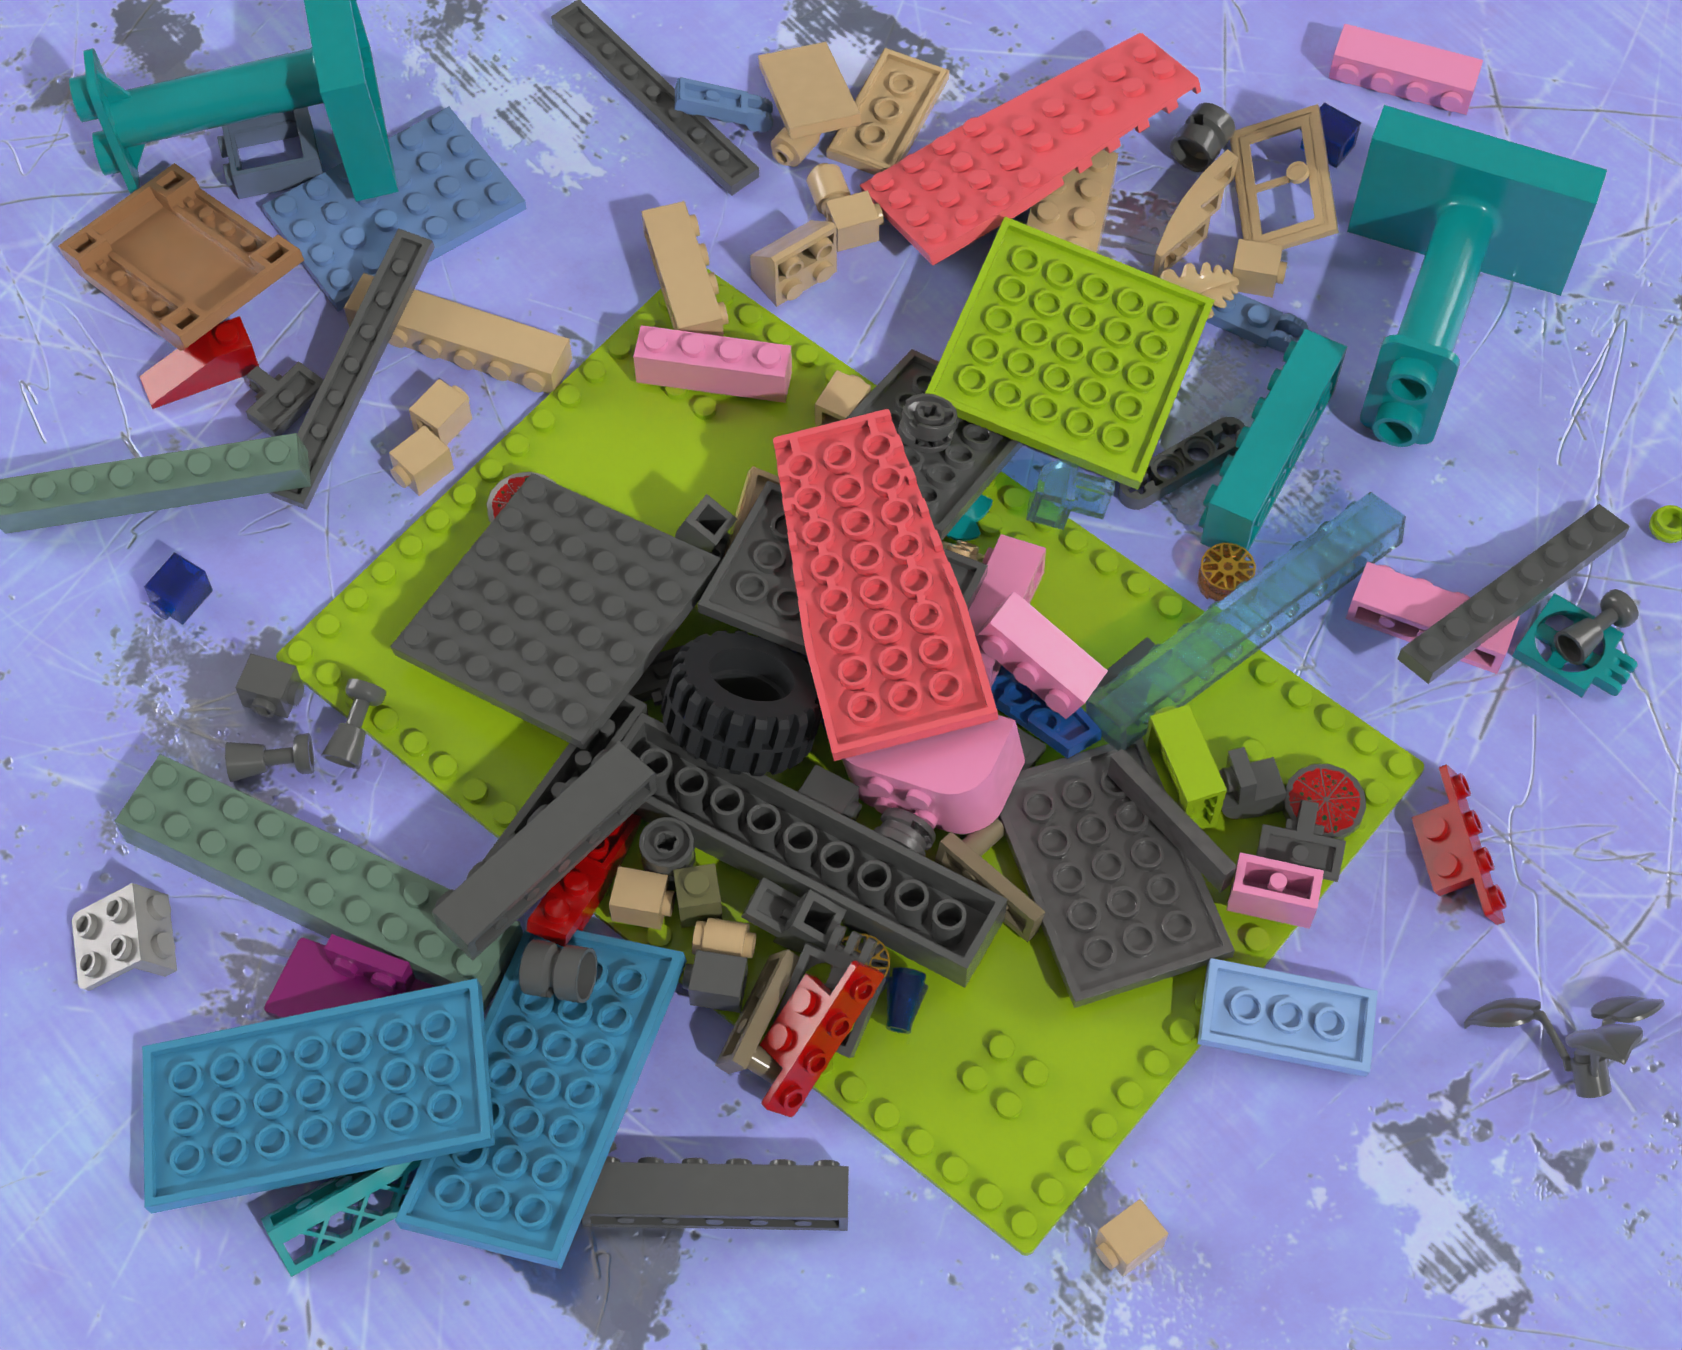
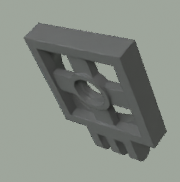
[773,924,886,1058]

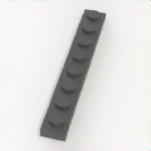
[551,0,759,196]
[270,228,435,510]
[1397,504,1630,684]

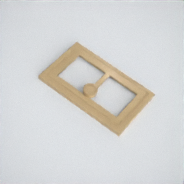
[1230,104,1339,250]

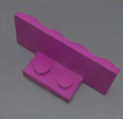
[264,934,437,1019]

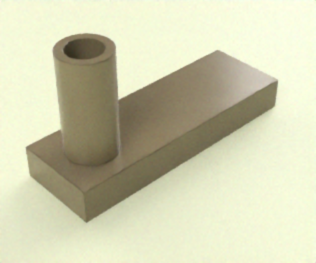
[934,819,1045,942]
[715,949,800,1084]

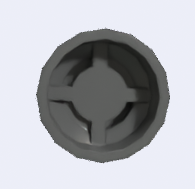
[1170,102,1235,172]
[639,817,697,891]
[519,939,597,1003]

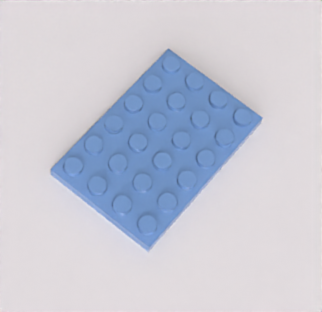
[262,106,527,312]

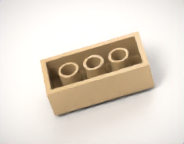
[1026,150,1119,253]

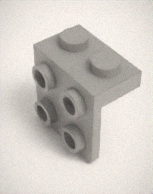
[72,883,177,991]

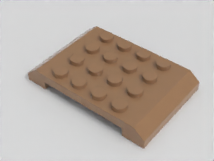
[58,163,304,351]

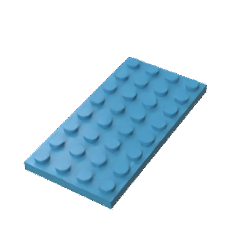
[395,927,687,1269]
[142,978,495,1214]

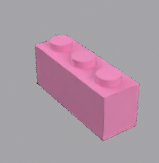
[975,591,1108,719]

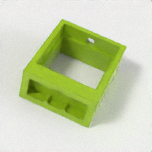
[1144,704,1227,830]

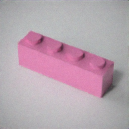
[1328,24,1483,115]
[633,325,792,403]
[968,534,1046,688]
[1346,561,1520,674]

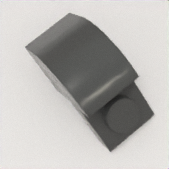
[675,494,737,559]
[1219,747,1287,819]
[741,877,847,953]

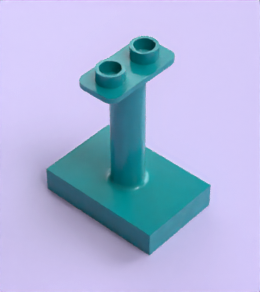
[69,0,399,202]
[1347,105,1607,447]

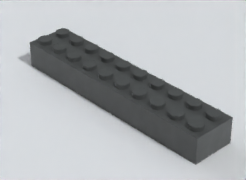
[621,712,1007,988]

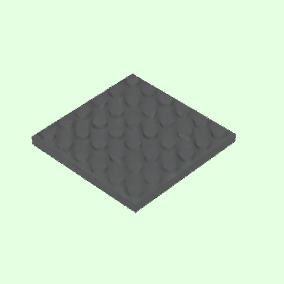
[390,473,722,750]

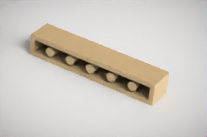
[344,273,573,394]

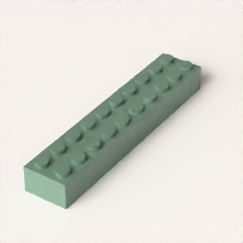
[115,754,523,1012]

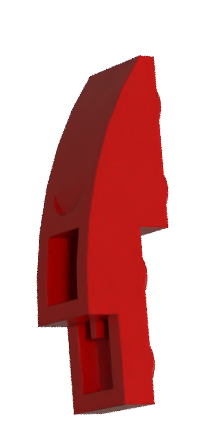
[526,814,642,947]

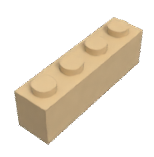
[641,201,729,336]

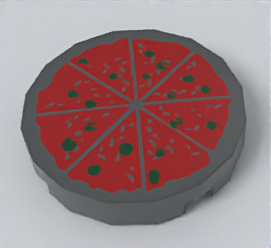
[1283,764,1366,840]

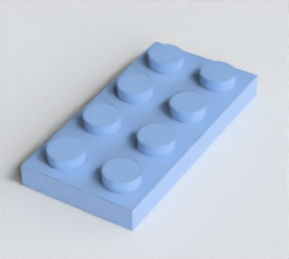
[1197,958,1378,1077]

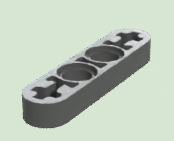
[1118,417,1245,510]

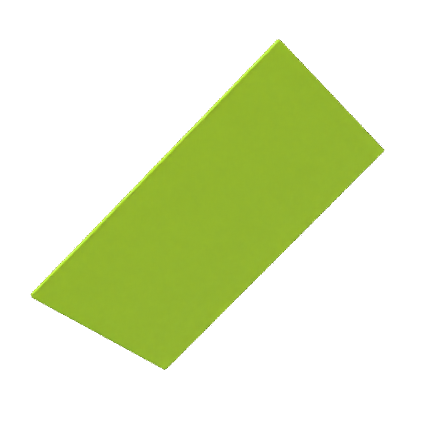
[276,268,1424,1256]

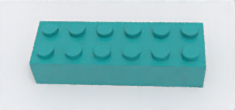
[1198,329,1348,560]

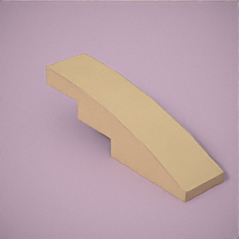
[1152,149,1238,277]

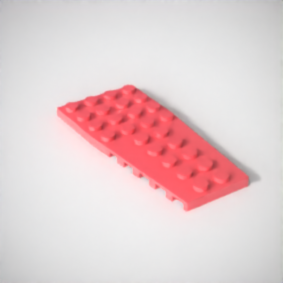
[860,33,1201,266]
[773,409,998,761]

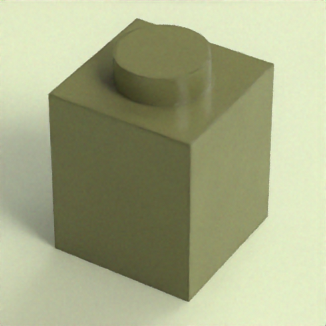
[673,863,723,928]

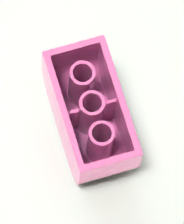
[842,715,1025,834]

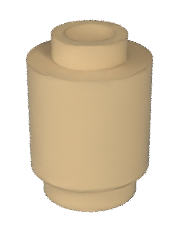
[771,126,822,167]
[806,163,851,218]
[692,918,756,958]

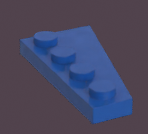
[991,666,1102,759]

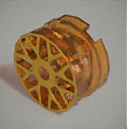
[1197,543,1256,606]

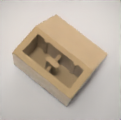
[750,220,837,307]

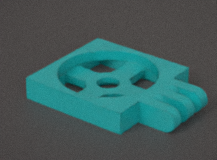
[1512,593,1638,698]

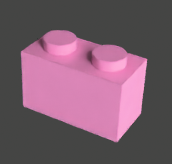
[1226,852,1324,929]

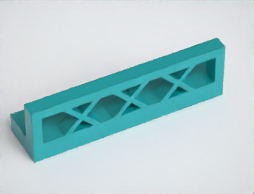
[261,1160,422,1277]

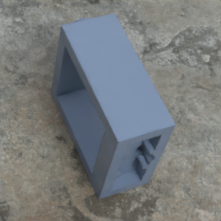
[217,107,323,199]

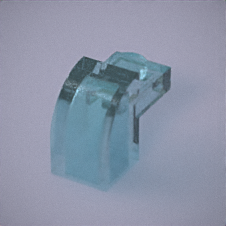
[1026,460,1115,530]

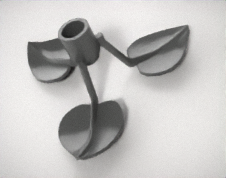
[1464,996,1665,1098]

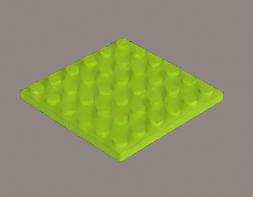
[925,216,1215,490]

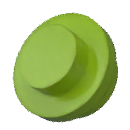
[1649,505,1682,543]

